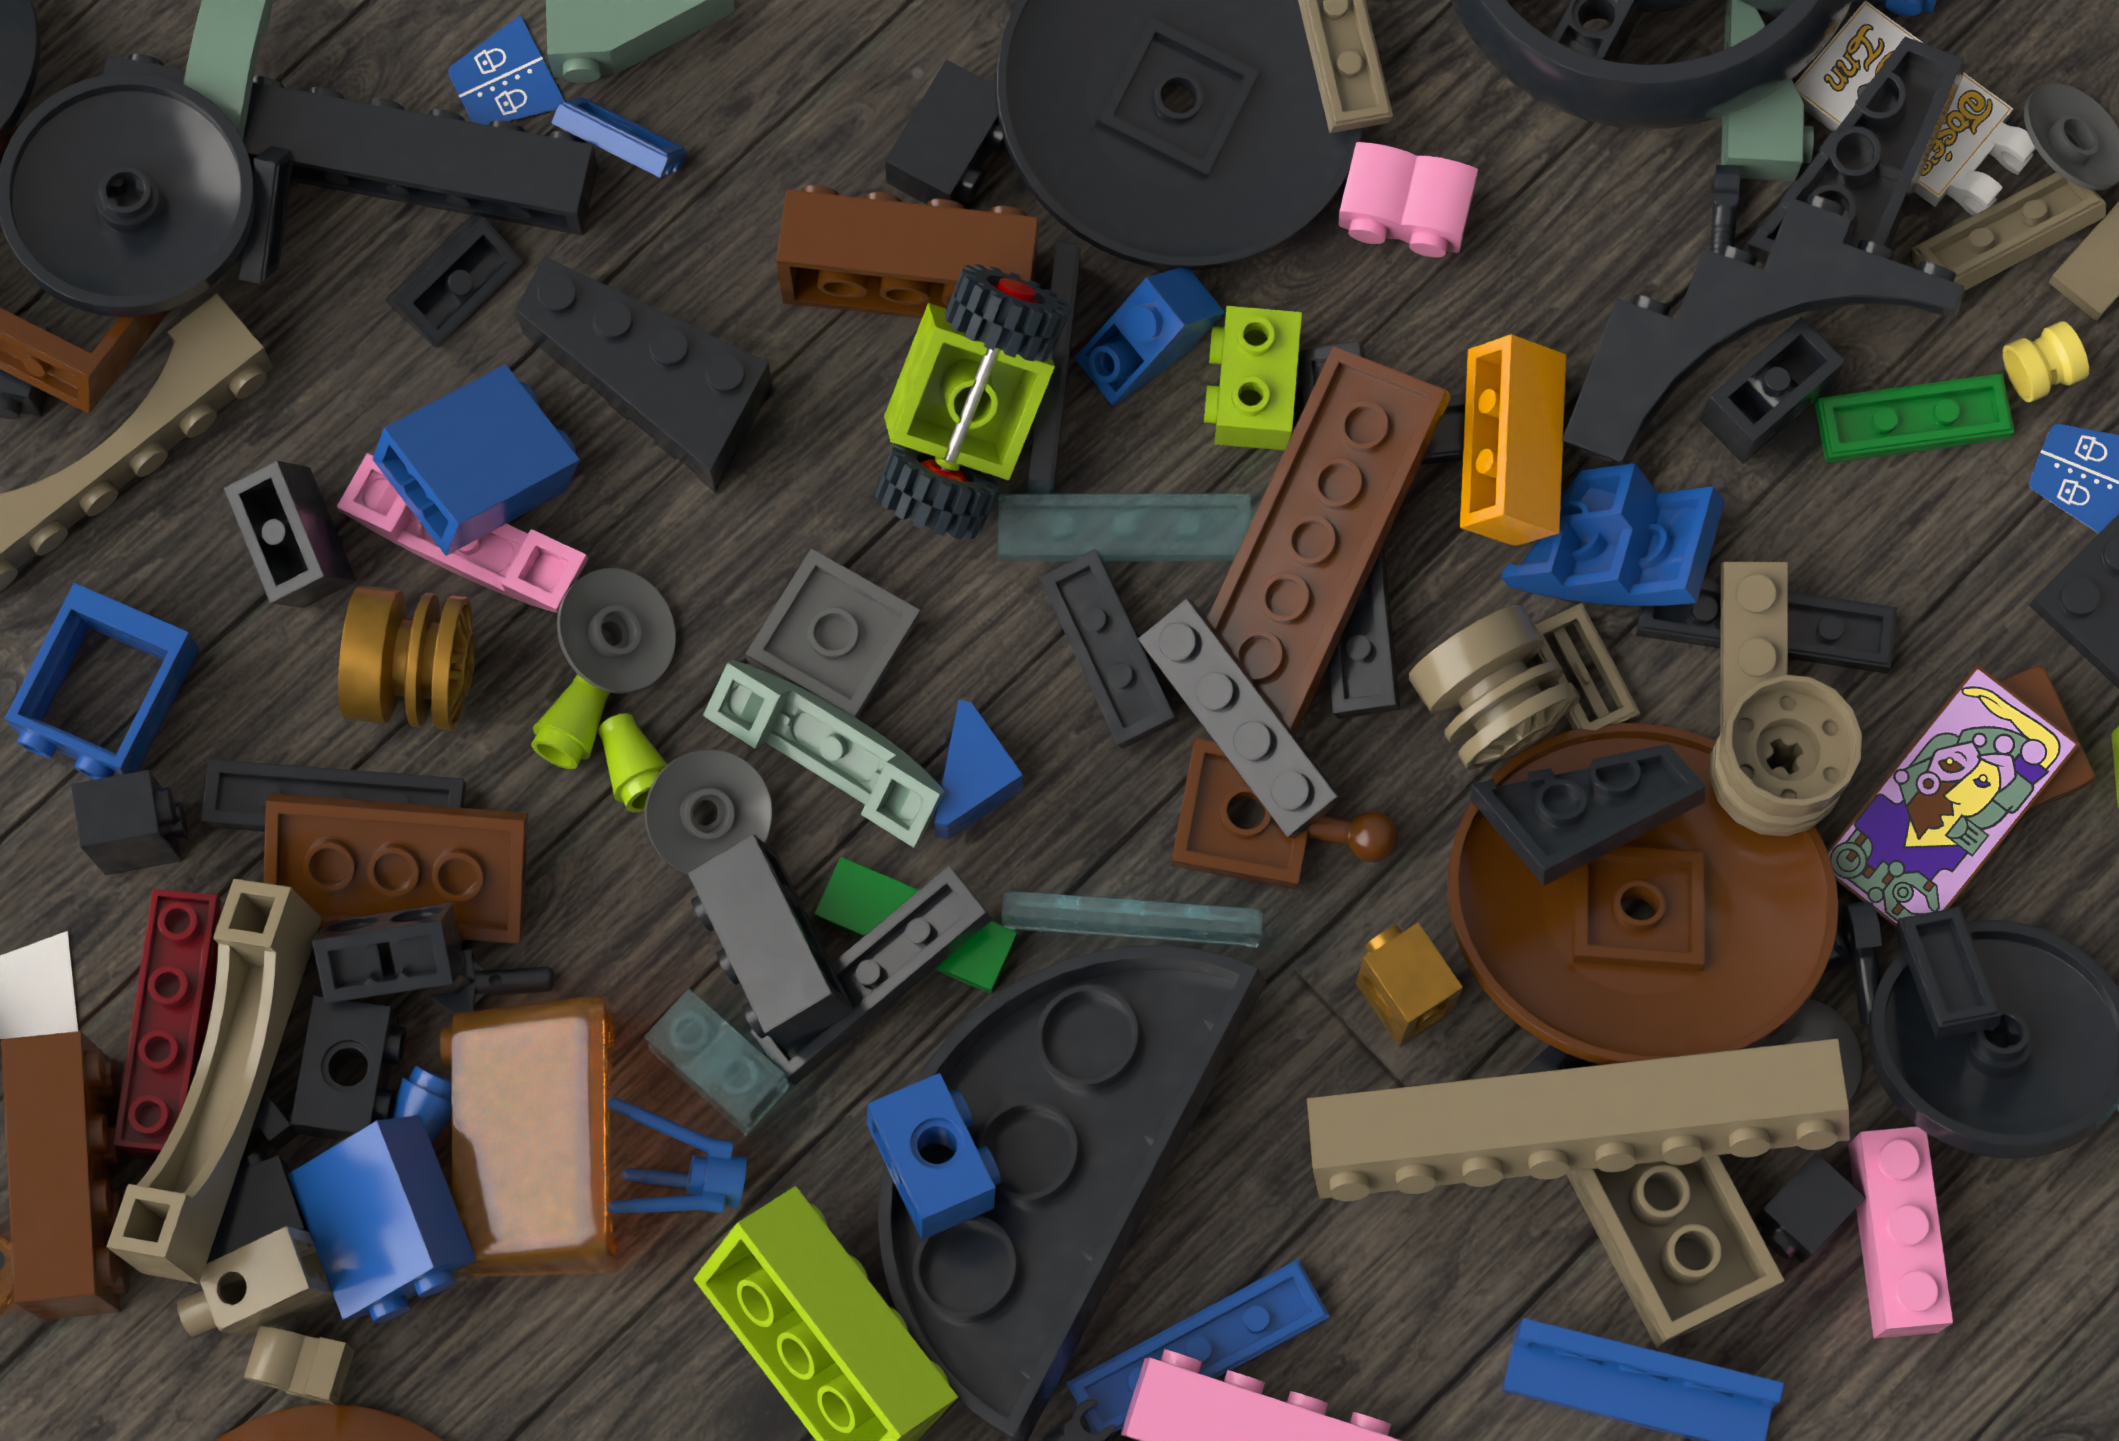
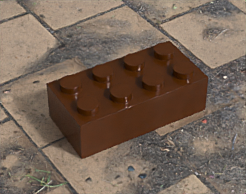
[776,185,1038,319]
[1,1031,129,1320]

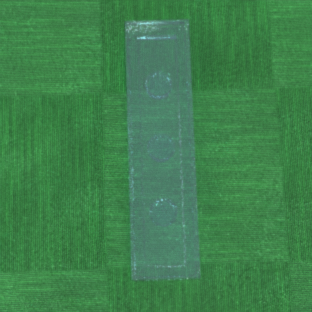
[998,494,1251,561]
[1002,891,1263,948]

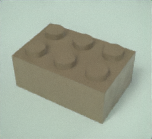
[1566,1155,1784,1349]

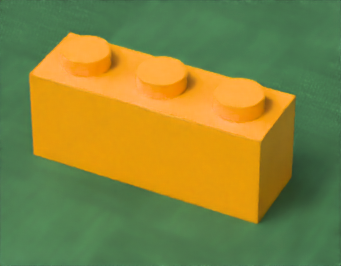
[1460,334,1566,546]

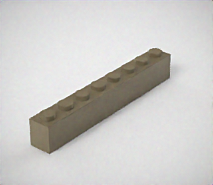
[1307,1039,1850,1201]

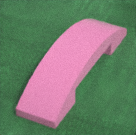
[337,453,588,613]

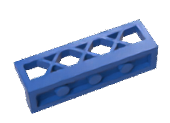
[1501,1318,1784,1441]

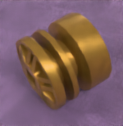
[338,586,475,731]

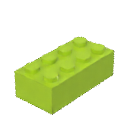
[694,1186,958,1441]

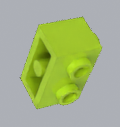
[1204,306,1302,451]

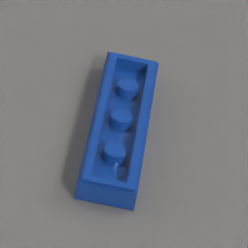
[1067,1259,1330,1437]

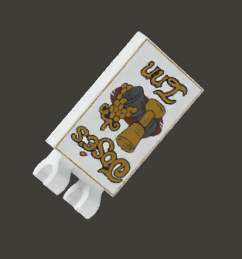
[1794,1,2036,215]

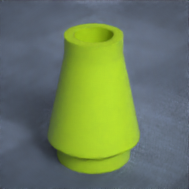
[531,674,610,769]
[598,713,668,812]

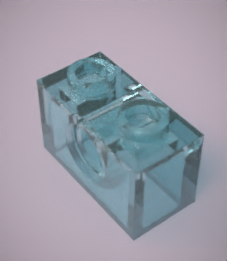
[644,988,789,1136]

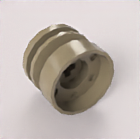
[1409,605,1580,770]
[1709,675,1862,837]

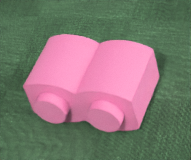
[1339,142,1478,258]

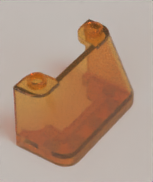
[440,996,617,1277]

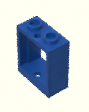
[5,583,199,780]

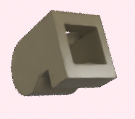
[244,1326,355,1405]

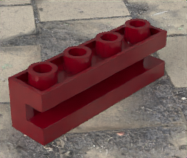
[113,889,224,1161]

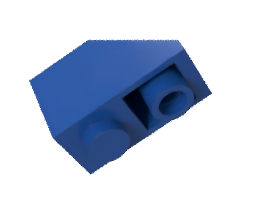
[1074,267,1225,406]

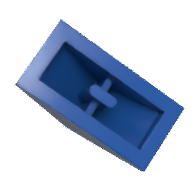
[935,700,1023,840]

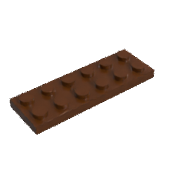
[1207,346,1451,736]

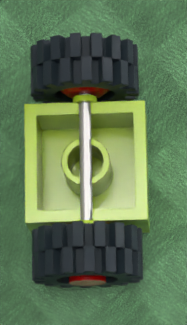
[875,264,1071,539]

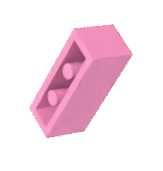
[1848,1127,1953,1339]

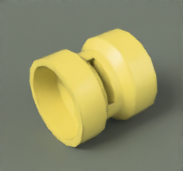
[2003,321,2089,403]

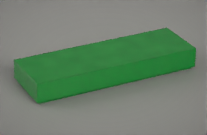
[1815,373,2014,464]
[814,857,1017,995]

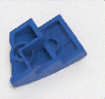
[1501,463,1725,606]

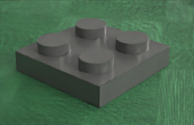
[746,548,921,719]

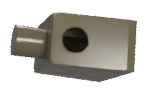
[177,1226,336,1337]

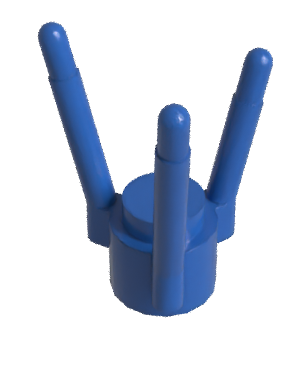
[606,1097,747,1214]

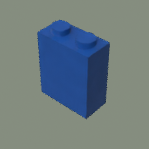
[372,364,580,556]
[287,1115,477,1323]

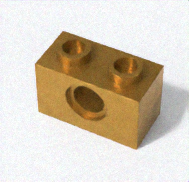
[1356,923,1463,1047]

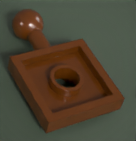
[1171,738,1398,889]

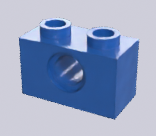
[867,1073,1001,1240]

